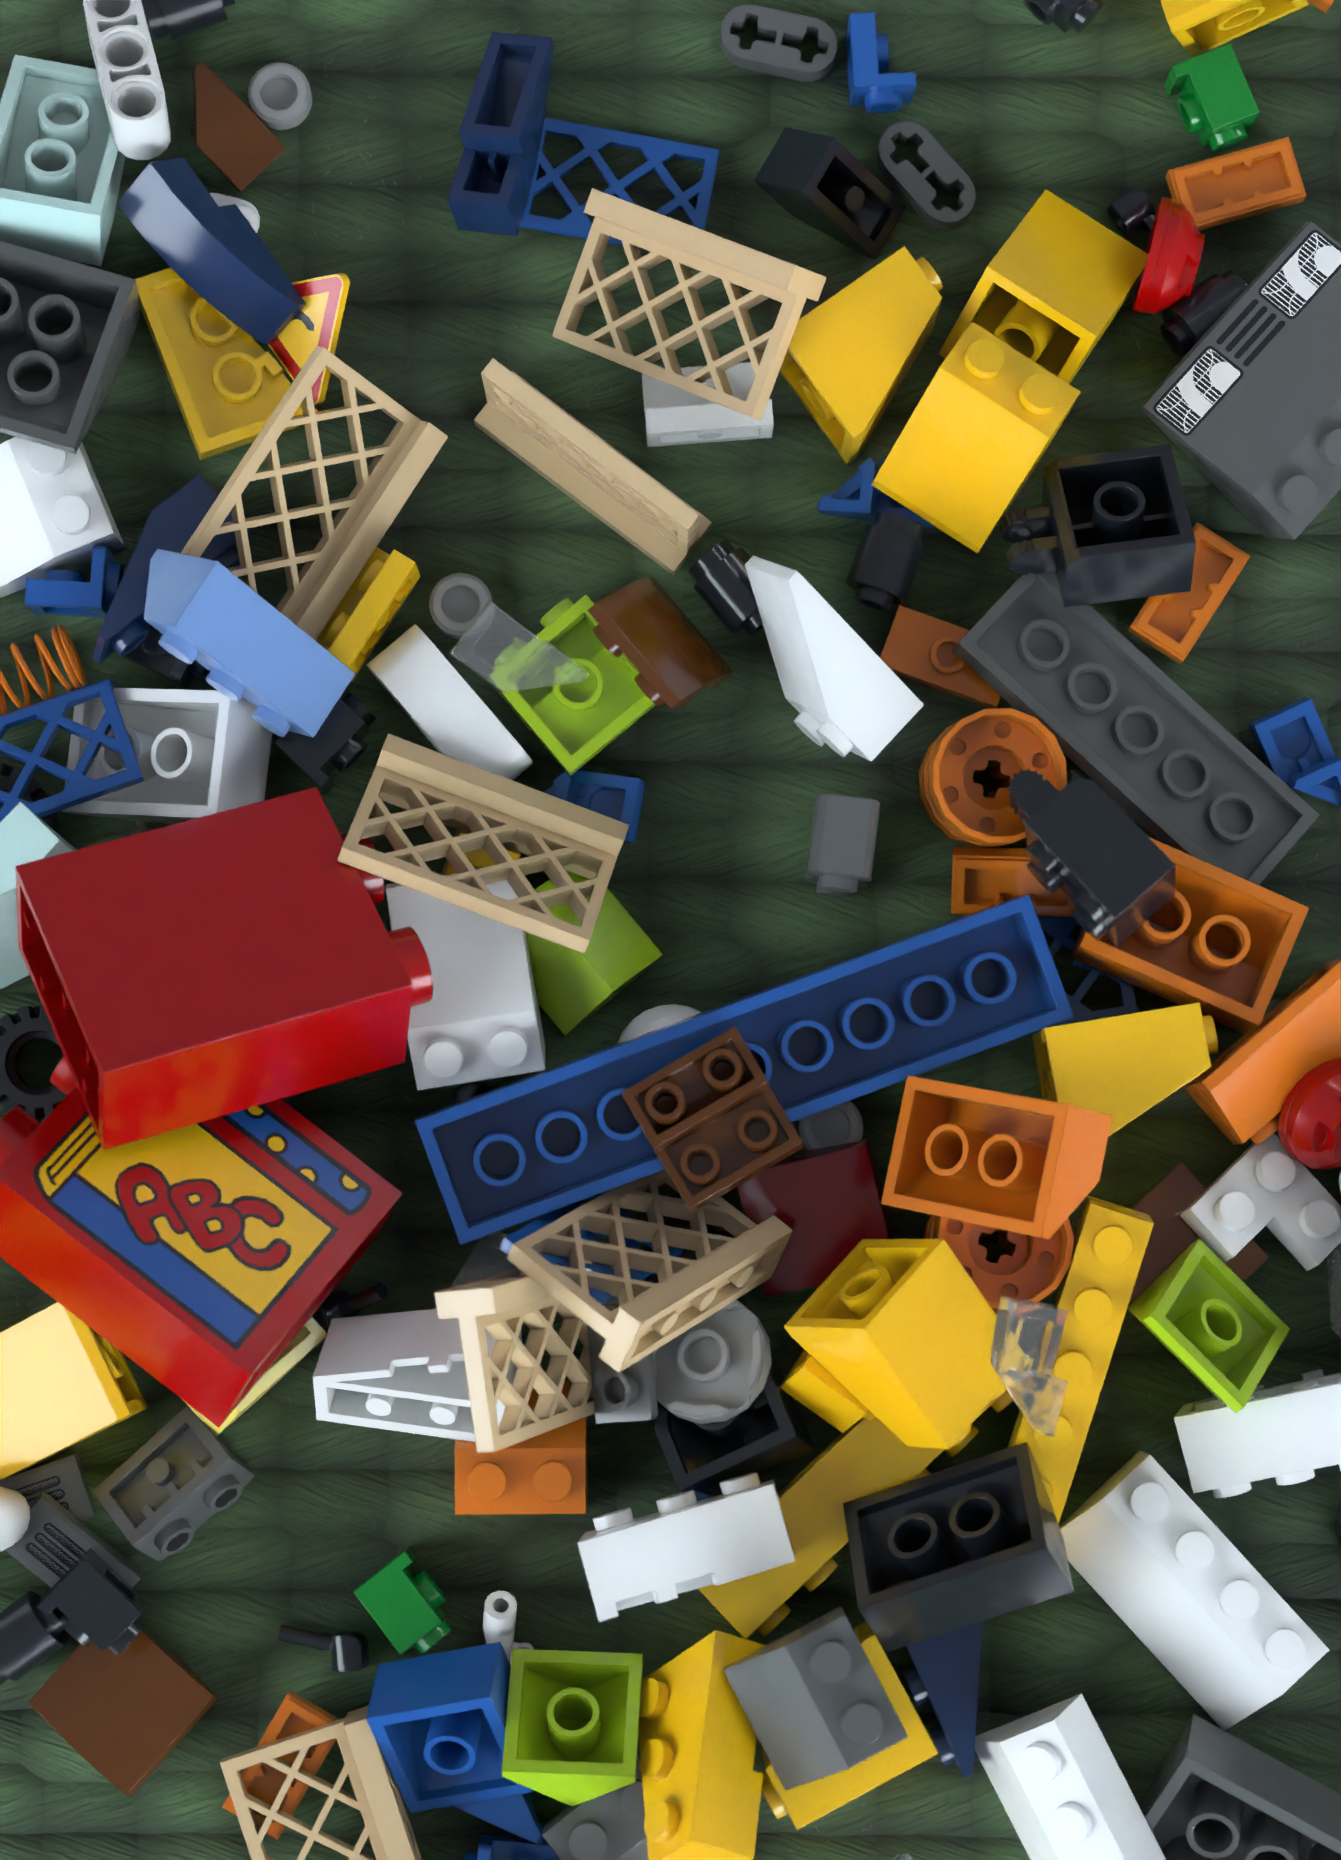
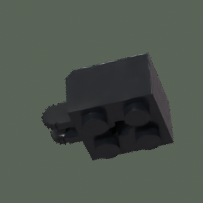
[999,444,1196,607]
[1008,768,1176,947]

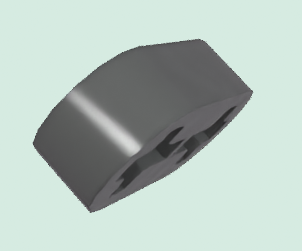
[720,4,837,82]
[877,121,976,231]

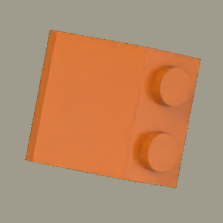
[455,1379,588,1515]

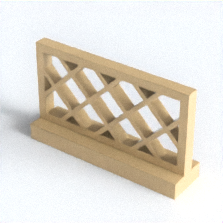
[552,188,827,420]
[181,346,448,640]
[474,358,712,576]
[337,734,629,954]
[507,1169,793,1373]
[435,1257,614,1453]
[220,1706,423,1860]

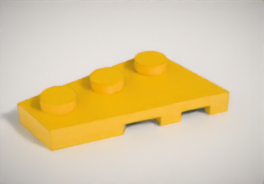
[135,267,318,460]

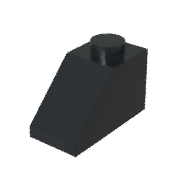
[754,127,906,260]

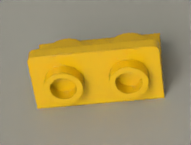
[315,547,421,682]

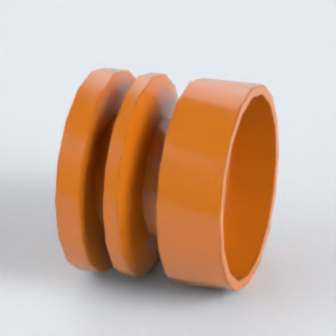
[919,708,1067,847]
[924,1215,1074,1314]

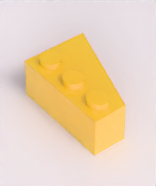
[639,1630,766,1860]

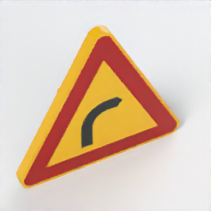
[268,273,350,405]

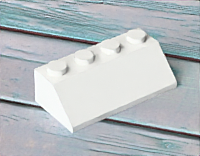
[1059,1450,1329,1731]
[975,1693,1166,1860]

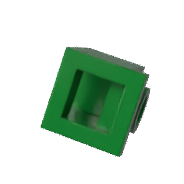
[1164,43,1259,153]
[353,1546,452,1655]

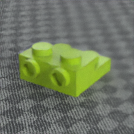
[488,594,656,776]

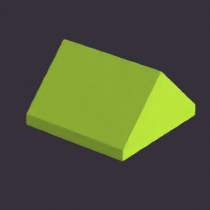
[526,870,663,1037]
[1127,1238,1290,1413]
[502,1649,643,1807]

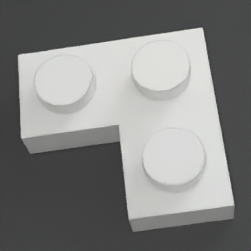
[1180,1133,1341,1271]

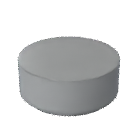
[248,62,312,130]
[429,573,493,639]
[799,1101,863,1150]

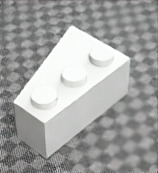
[577,1472,795,1622]

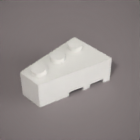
[313,1309,522,1442]
[1174,1369,1341,1498]

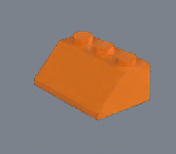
[1070,837,1309,1034]
[1183,957,1341,1146]
[881,1075,1112,1239]

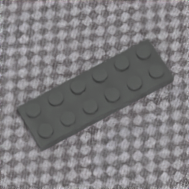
[952,572,1320,885]

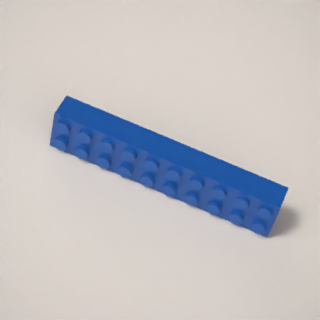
[415,895,1074,1245]

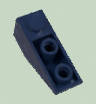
[92,475,250,664]
[902,1622,982,1778]

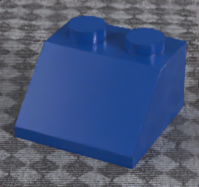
[366,1642,533,1813]

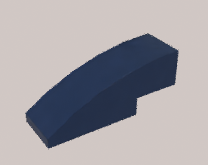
[447,32,554,236]
[117,157,306,344]

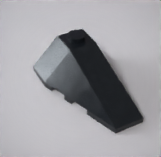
[644,1218,815,1493]

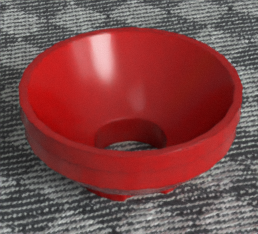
[1132,196,1205,314]
[1278,1058,1341,1170]

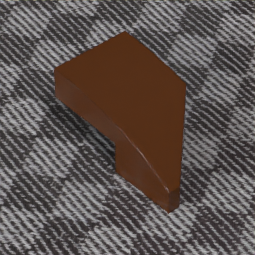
[191,61,286,192]

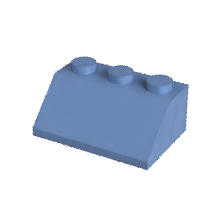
[144,549,355,738]

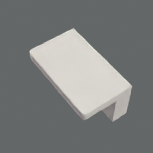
[642,362,774,447]

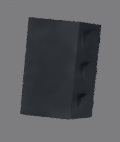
[843,1442,1074,1652]

